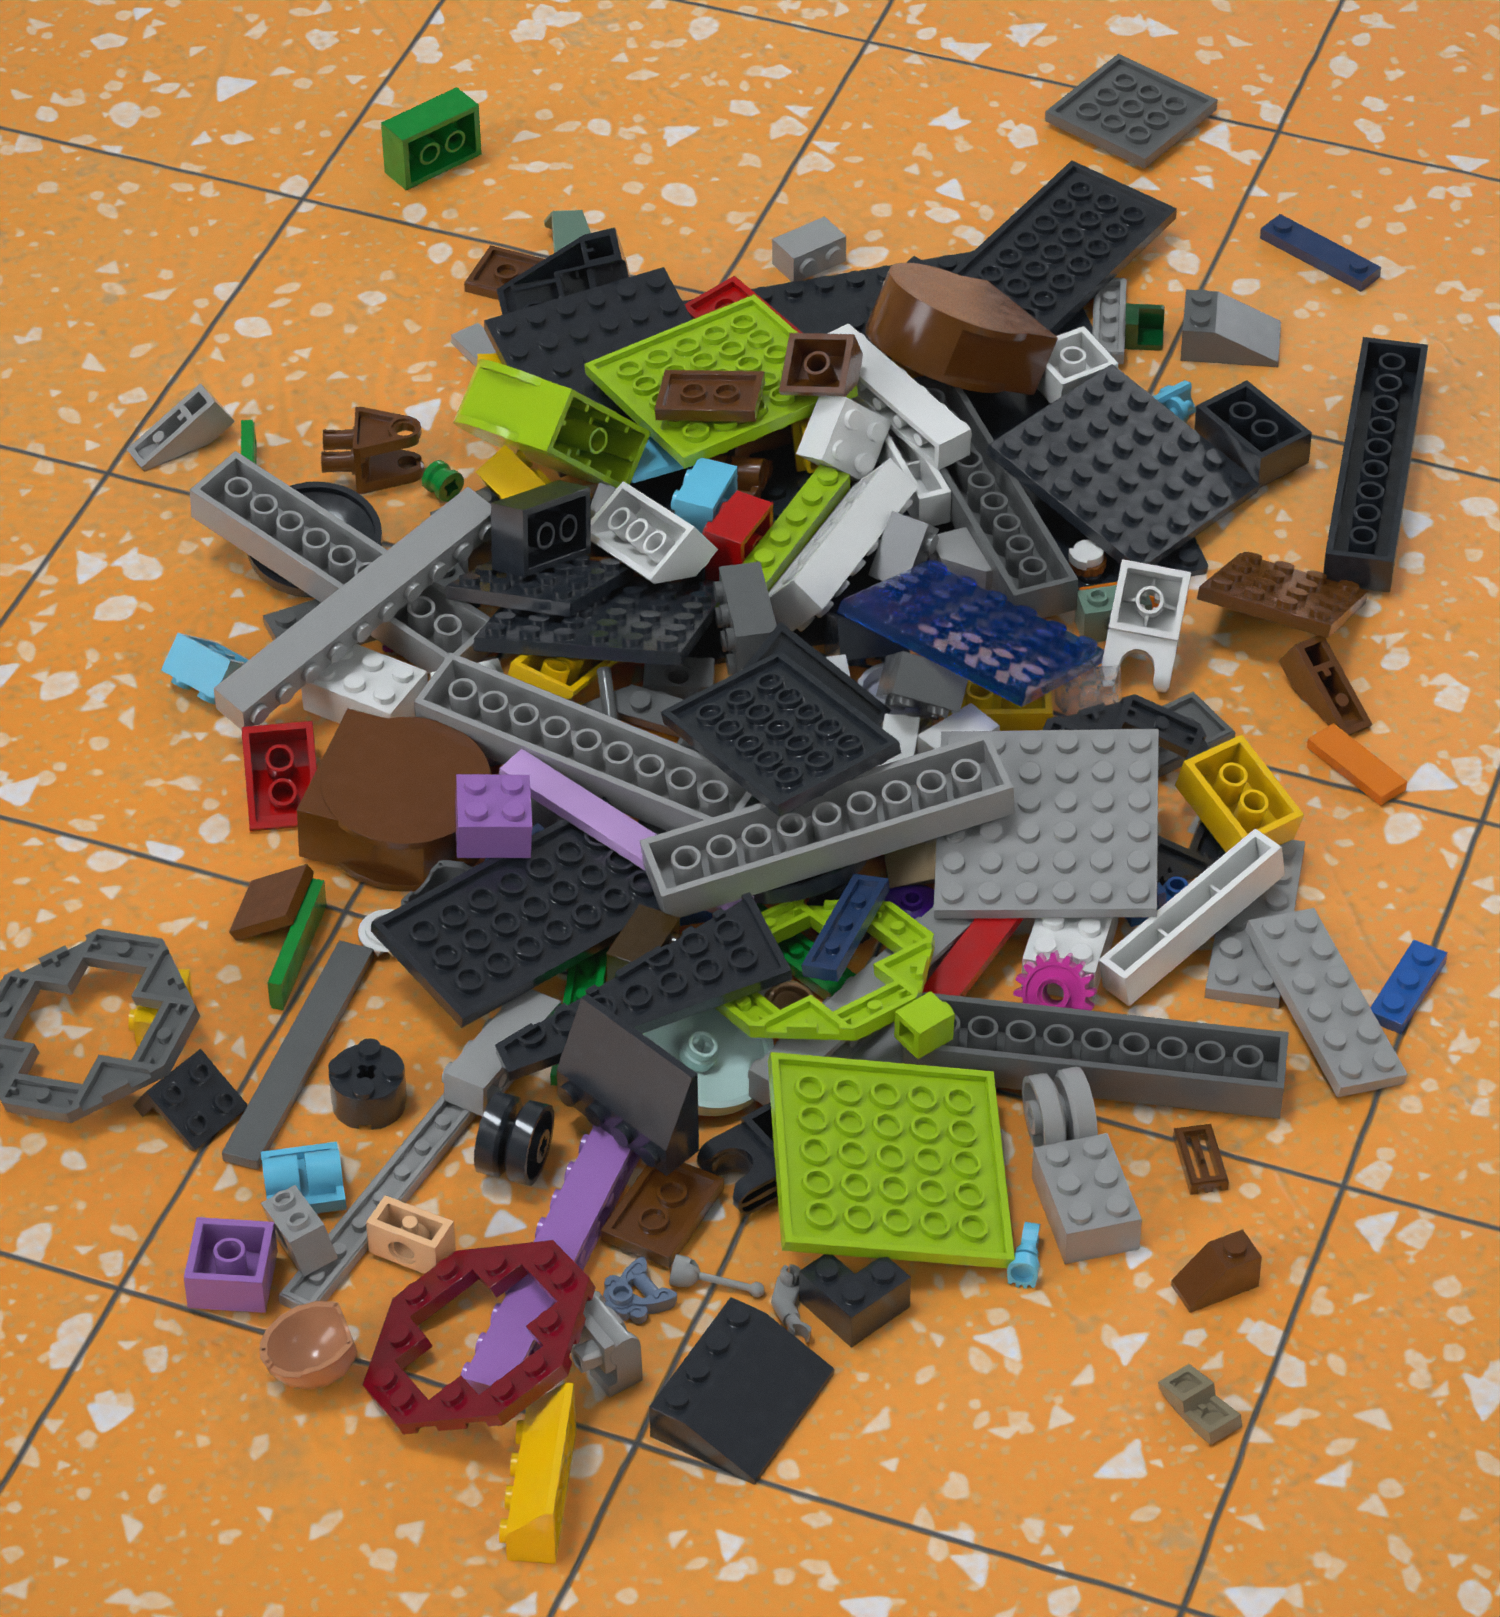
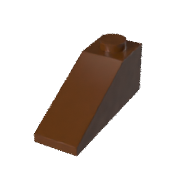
[1279,635,1373,736]

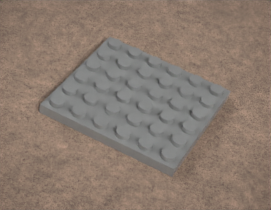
[934,729,1159,919]

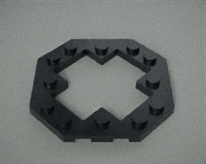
[1042,694,1226,886]

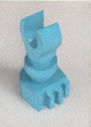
[1007,1222,1041,1289]

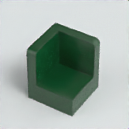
[1124,303,1165,351]

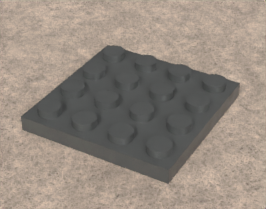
[1045,54,1218,169]

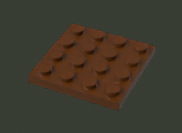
[1197,552,1369,638]

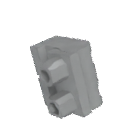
[571,1291,643,1398]

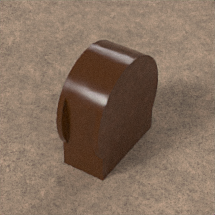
[865,263,1058,395]
[297,708,491,891]

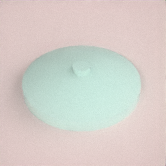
[643,1008,774,1116]

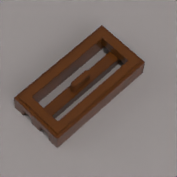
[1173,1124,1229,1195]

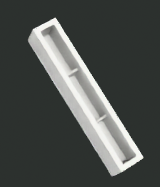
[851,398,951,526]
[1099,829,1285,1006]

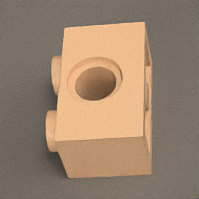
[366,1195,456,1274]

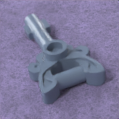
[603,1257,677,1324]

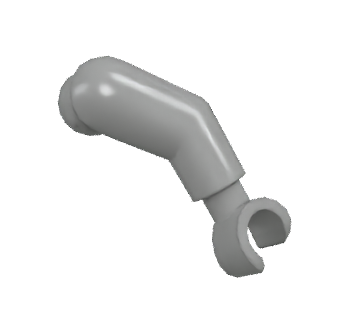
[771,1264,811,1342]

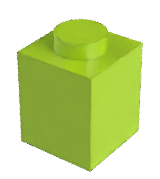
[894,991,955,1059]

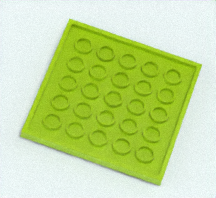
[584,294,858,469]
[767,1052,1015,1268]

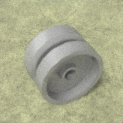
[1022,1066,1098,1147]

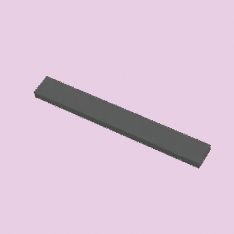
[222,940,374,1170]

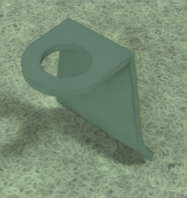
[544,210,591,253]

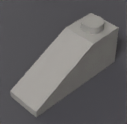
[127,383,235,471]

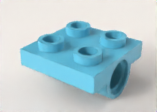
[261,1142,346,1214]

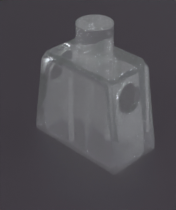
[1054,665,1122,716]

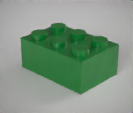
[381,87,482,190]

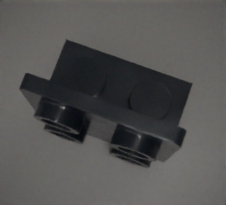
[133,1048,248,1151]

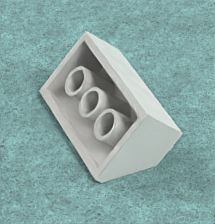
[591,481,718,584]

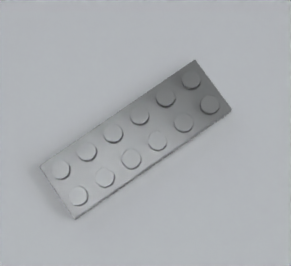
[1205,840,1305,1008]
[1245,908,1408,1097]

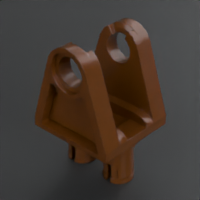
[321,407,424,494]

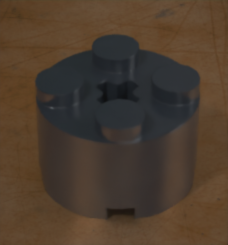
[328,1038,407,1130]

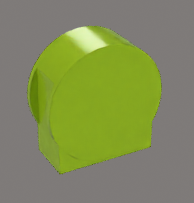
[453,359,651,488]

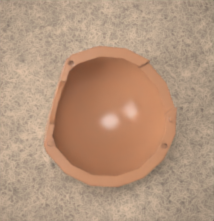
[259,1301,358,1390]

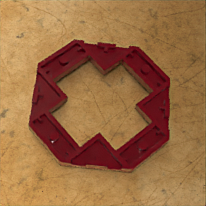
[362,1240,596,1435]

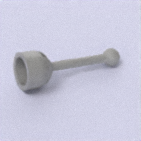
[669,1254,765,1298]

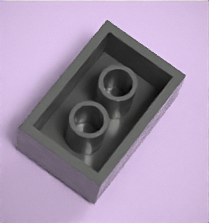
[713,562,777,675]

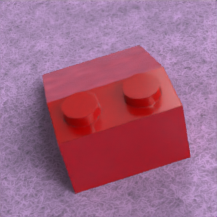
[241,721,317,831]

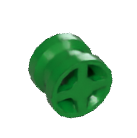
[421,460,464,502]

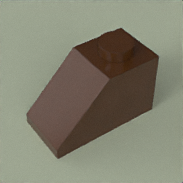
[1171,1229,1262,1313]

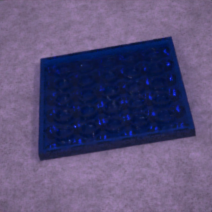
[837,560,1104,707]

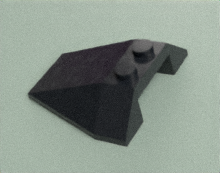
[496,227,630,315]

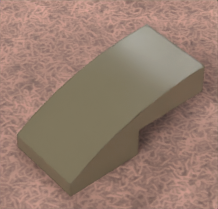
[1158,1364,1242,1445]

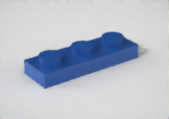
[1370,940,1448,1034]

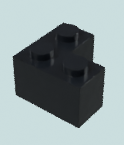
[799,1254,911,1348]

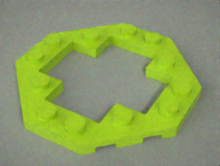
[715,899,935,1041]

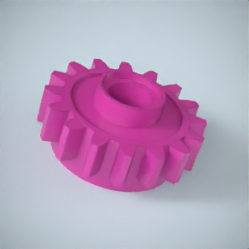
[1013,950,1097,1011]

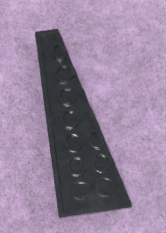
[495,892,792,1082]

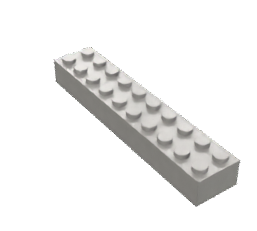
[190,451,492,674]
[414,652,761,831]
[640,733,1015,918]

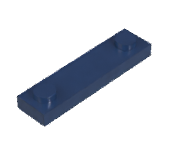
[1260,214,1381,292]
[801,874,890,982]

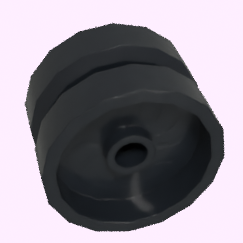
[474,1091,554,1186]

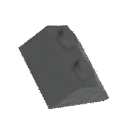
[1180,289,1281,367]

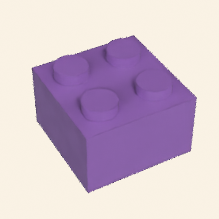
[455,774,532,858]
[184,1217,278,1313]

